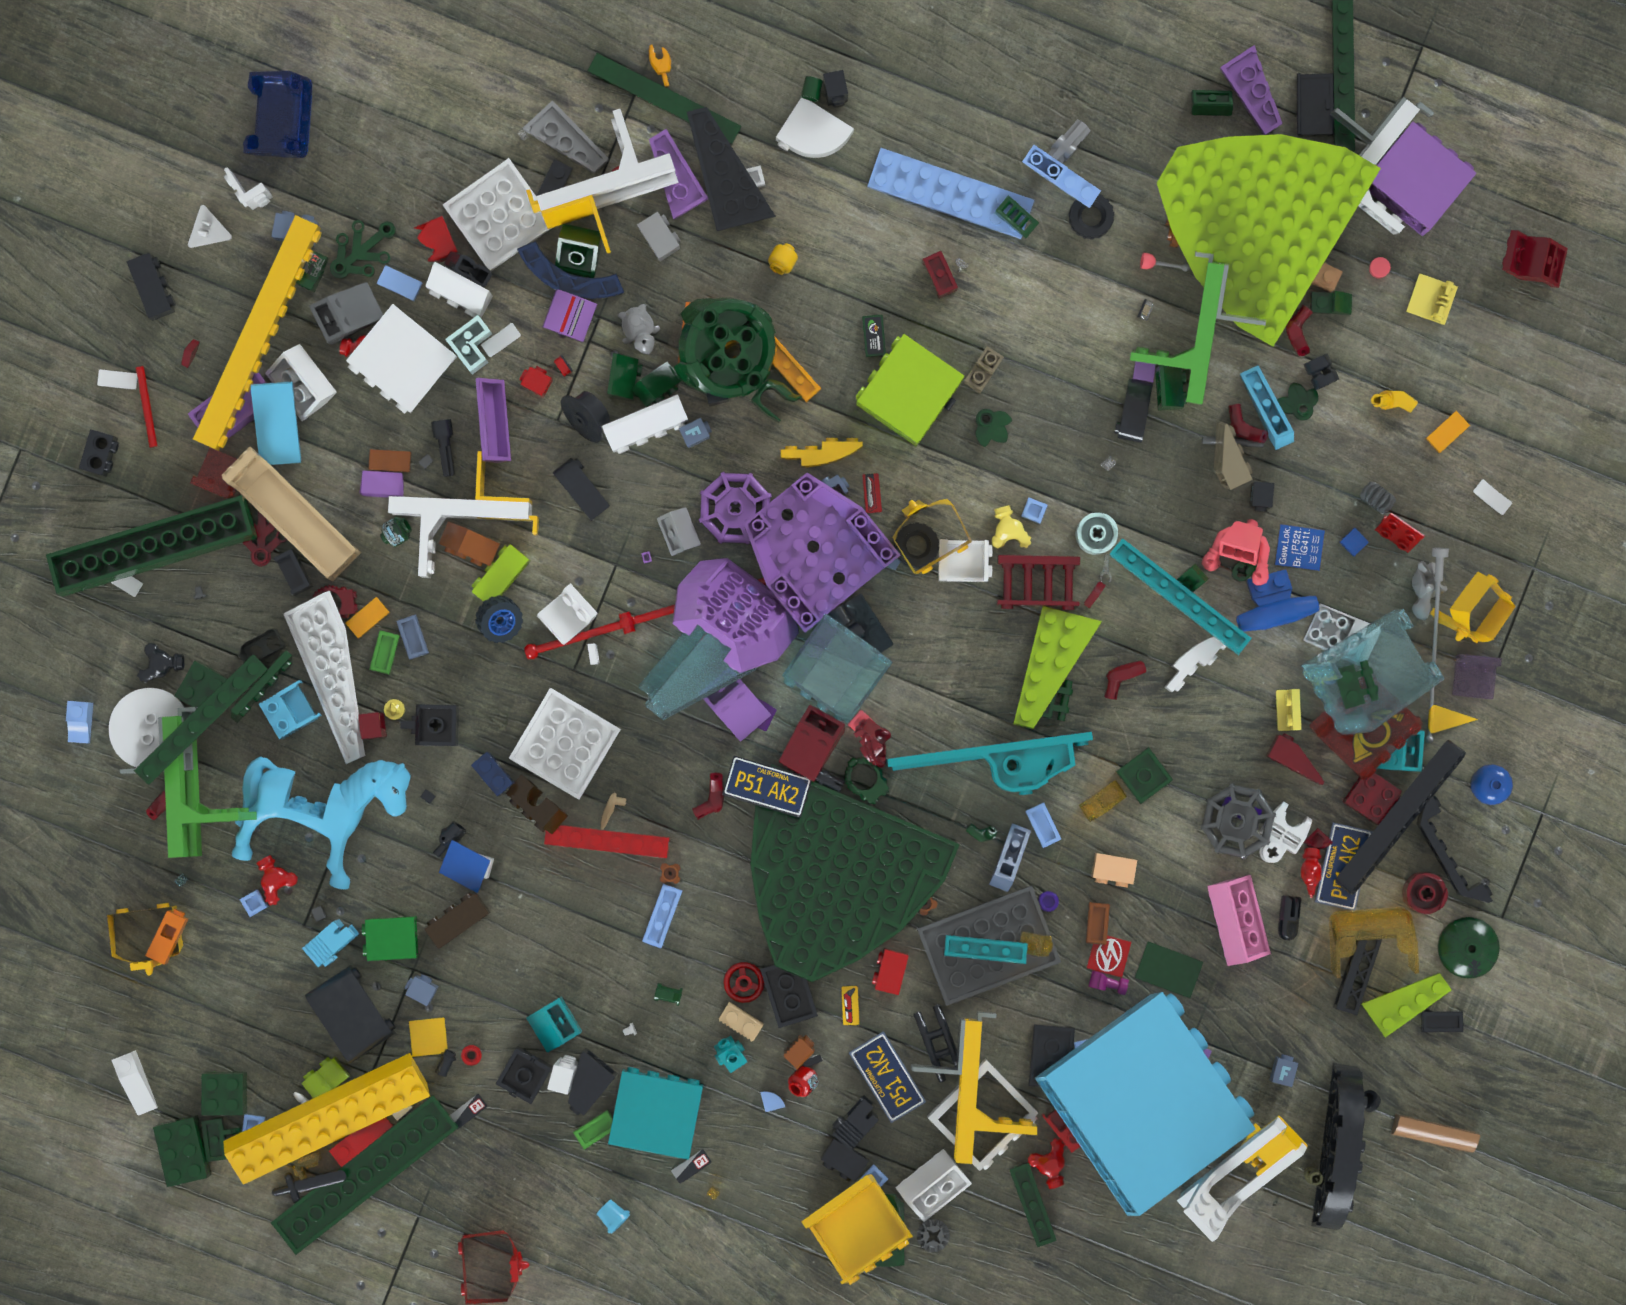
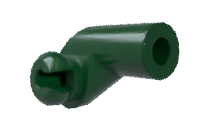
[966,823,997,842]

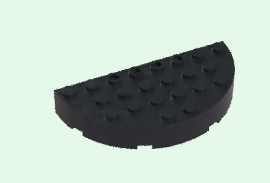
[1311,1063,1367,1230]

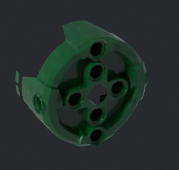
[669,297,776,398]

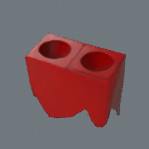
[414,216,458,267]

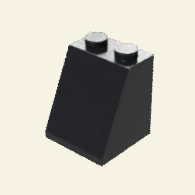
[568,1048,618,1116]

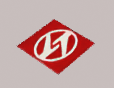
[1087,936,1131,978]

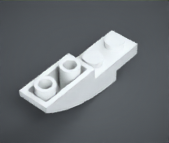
[1165,636,1227,692]

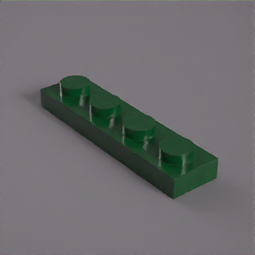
[1009,1162,1057,1248]

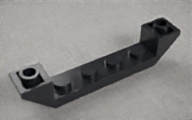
[1416,795,1493,903]

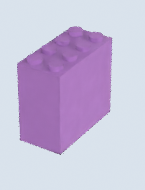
[1369,122,1476,236]

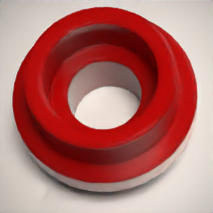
[461,1045,482,1066]

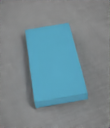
[251,381,302,465]

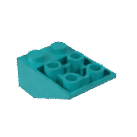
[1356,727,1425,772]

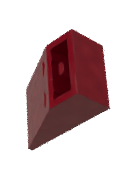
[779,705,845,782]

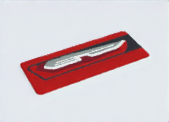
[862,473,882,513]

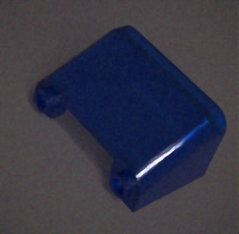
[243,71,312,158]

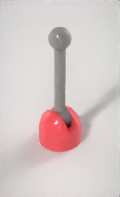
[1140,252,1190,272]

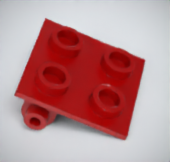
[1375,513,1425,553]

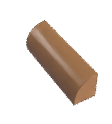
[1391,1114,1480,1153]

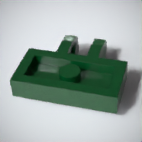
[201,1118,241,1162]

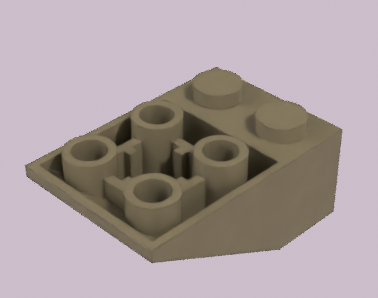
[1214,421,1253,490]

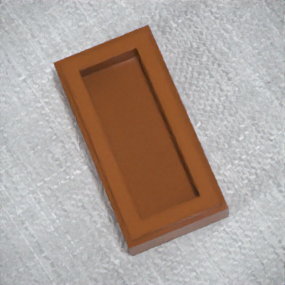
[369,449,411,473]
[1085,902,1110,945]

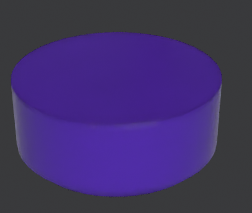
[1038,891,1059,912]

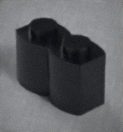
[444,252,492,287]

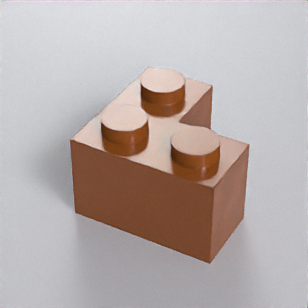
[438,521,500,567]

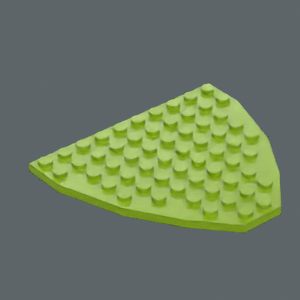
[1157,134,1381,347]

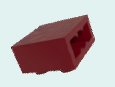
[1342,768,1402,825]

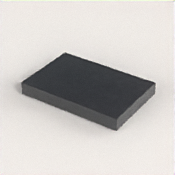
[1028,1024,1075,1087]

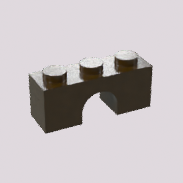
[506,775,568,834]

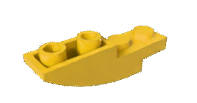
[781,438,863,468]

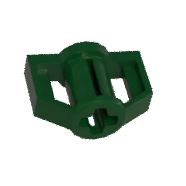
[654,983,683,1006]

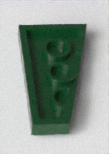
[231,650,292,723]

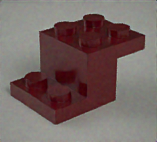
[1502,230,1568,288]

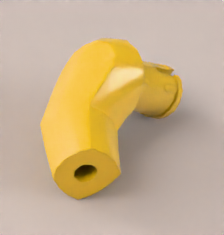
[1371,390,1418,413]

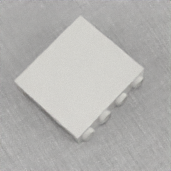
[346,304,457,414]

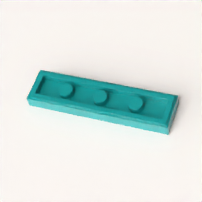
[944,935,1028,964]

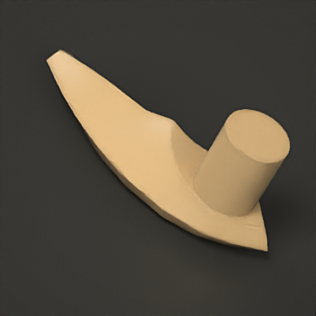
[601,792,626,830]

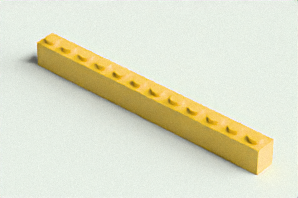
[193,215,322,451]

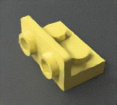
[1276,689,1301,731]

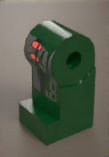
[296,251,328,293]

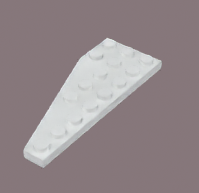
[284,591,365,764]

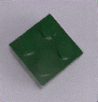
[174,661,228,707]
[201,1072,247,1115]

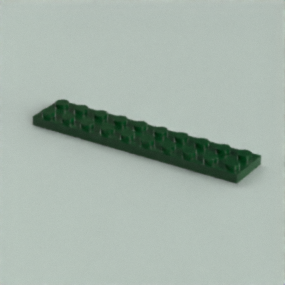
[271,1095,459,1255]

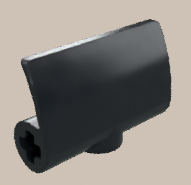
[828,594,893,665]

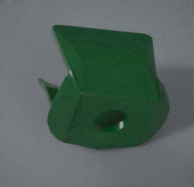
[751,379,802,423]

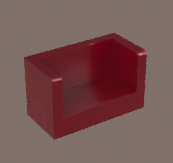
[922,251,958,299]
[358,712,387,739]

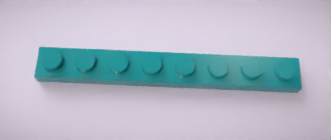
[1109,538,1252,656]

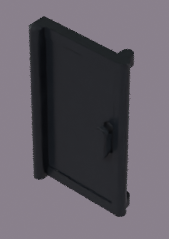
[1297,73,1334,136]

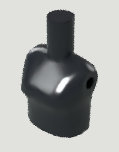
[433,821,467,857]

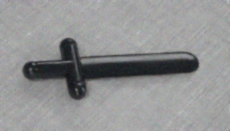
[272,1170,346,1203]

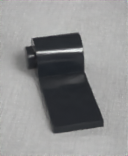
[1114,379,1153,443]
[552,458,610,521]

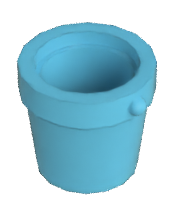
[597,1199,630,1234]

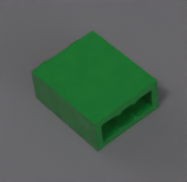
[362,916,419,961]

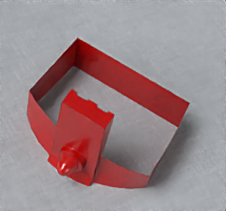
[458,1230,529,1304]

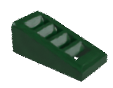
[995,195,1039,239]

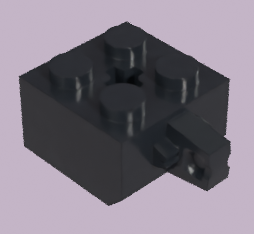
[400,704,459,746]

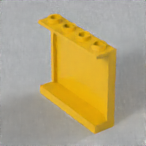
[801,1174,913,1285]

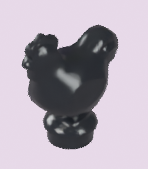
[137,643,185,683]

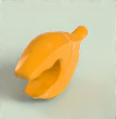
[649,44,671,87]

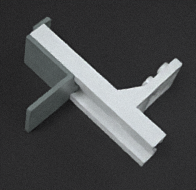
[1330,97,1434,235]

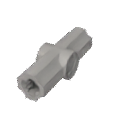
[1048,119,1091,163]

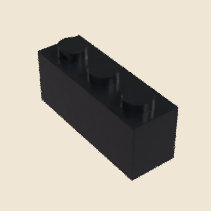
[126,253,176,321]

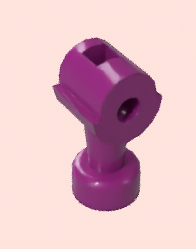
[1088,970,1129,995]

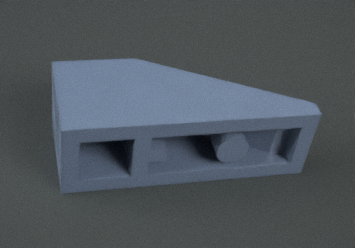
[989,823,1031,892]

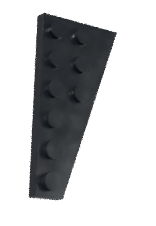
[687,107,776,232]

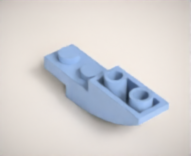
[1022,145,1101,208]

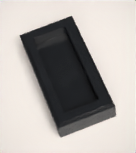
[1421,1011,1463,1032]

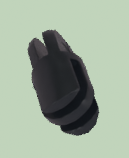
[1278,895,1302,941]

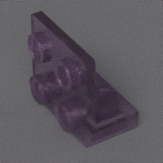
[1452,654,1502,699]

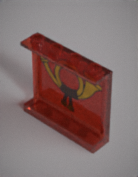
[1309,674,1423,780]

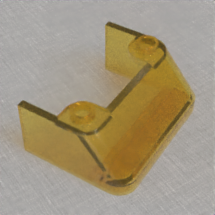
[1329,907,1419,978]

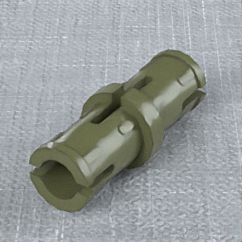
[1303,1167,1323,1186]

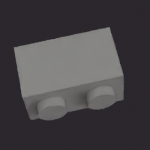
[637,211,681,261]

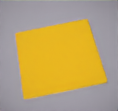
[409,1017,448,1057]

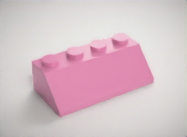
[1207,875,1271,966]

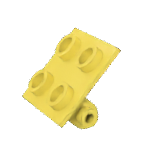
[1406,273,1458,325]

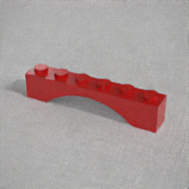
[544,825,670,858]

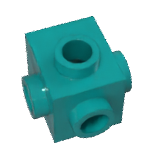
[714,1035,747,1073]

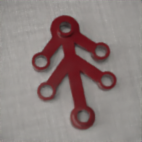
[242,511,288,567]

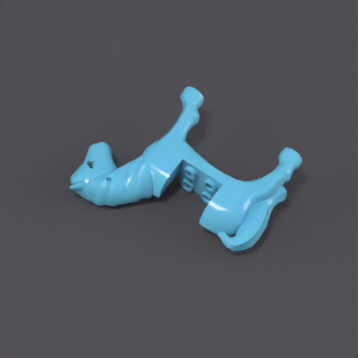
[232,756,411,889]

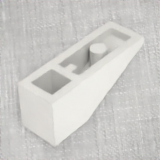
[112,1050,158,1115]

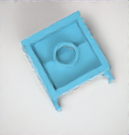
[259,680,322,739]
[302,919,360,967]

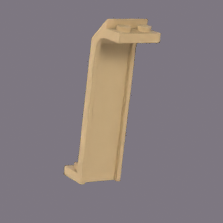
[221,447,361,581]

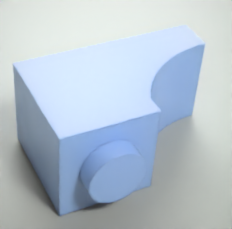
[66,701,93,743]

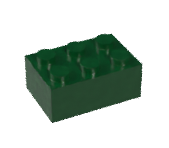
[153,1115,212,1187]

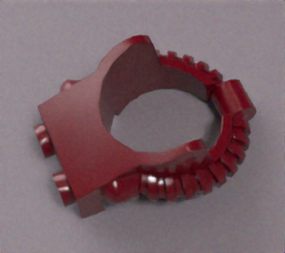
[311,585,358,618]
[853,718,891,768]

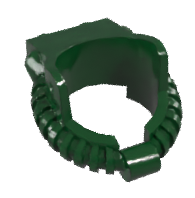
[844,757,889,805]

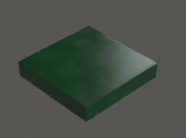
[1116,747,1173,804]

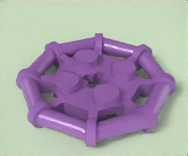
[699,472,772,545]

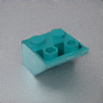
[526,996,582,1053]

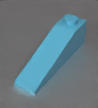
[1240,366,1294,450]

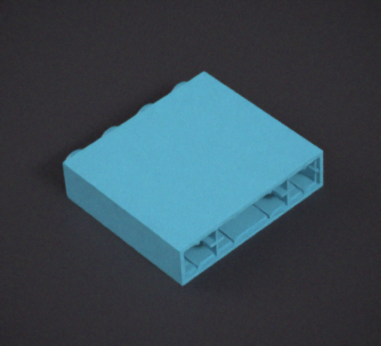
[1035,992,1256,1216]

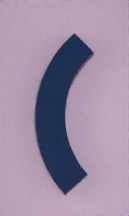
[517,241,624,299]

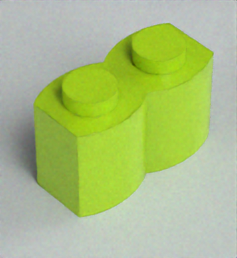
[301,1057,350,1098]

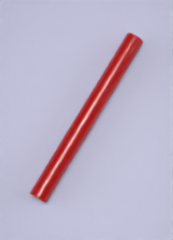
[136,366,158,448]

